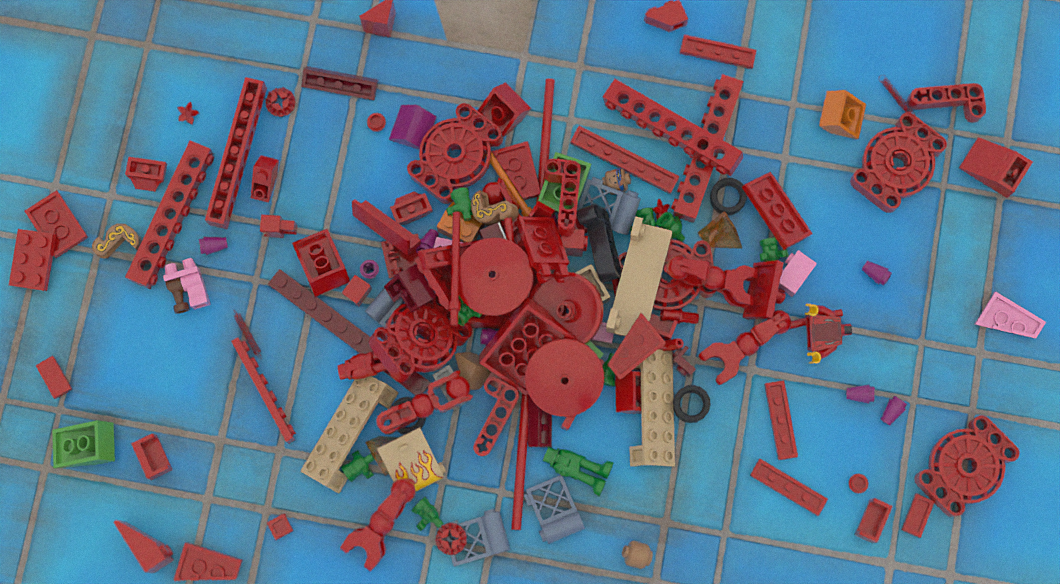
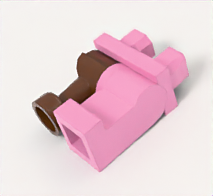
[163,258,211,314]

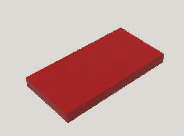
[742,172,812,250]

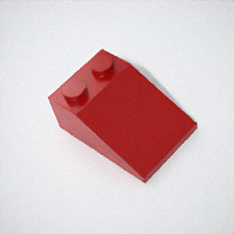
[292,229,350,297]
[114,520,174,573]

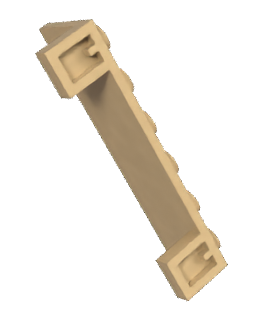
[606,217,672,336]
[630,349,675,467]
[301,376,399,494]

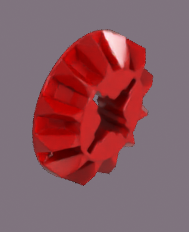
[265,87,295,117]
[435,523,467,555]

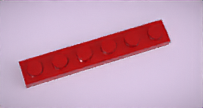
[570,126,680,194]
[231,337,296,444]

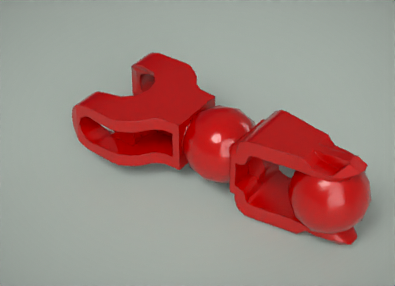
[482,178,528,256]
[664,256,758,308]
[698,310,791,385]
[376,370,473,435]
[340,478,416,571]

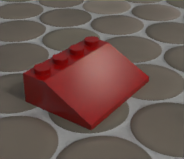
[479,298,574,395]

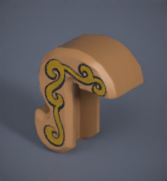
[471,190,519,226]
[92,223,142,259]

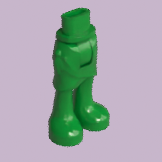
[543,447,614,497]

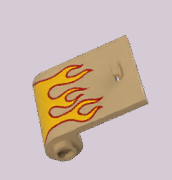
[377,427,446,492]

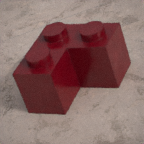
[384,264,437,313]

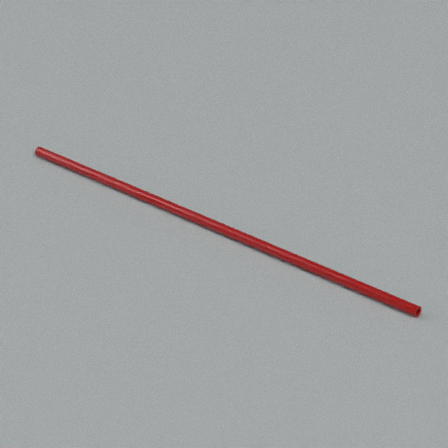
[511,78,555,530]

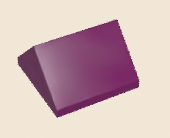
[389,105,437,151]

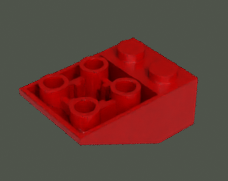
[959,137,1033,198]

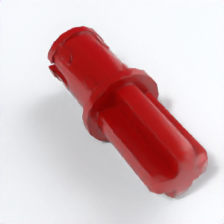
[660,308,699,324]

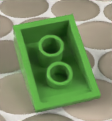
[538,152,591,213]
[52,420,115,469]

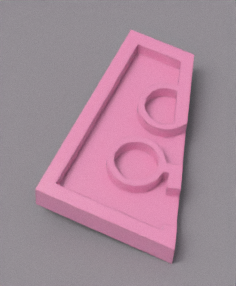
[974,292,1046,339]

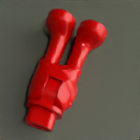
[337,351,406,380]

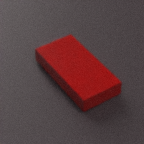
[36,356,72,399]
[901,493,935,538]

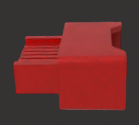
[260,214,298,238]

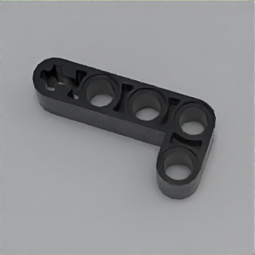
[576,203,622,283]

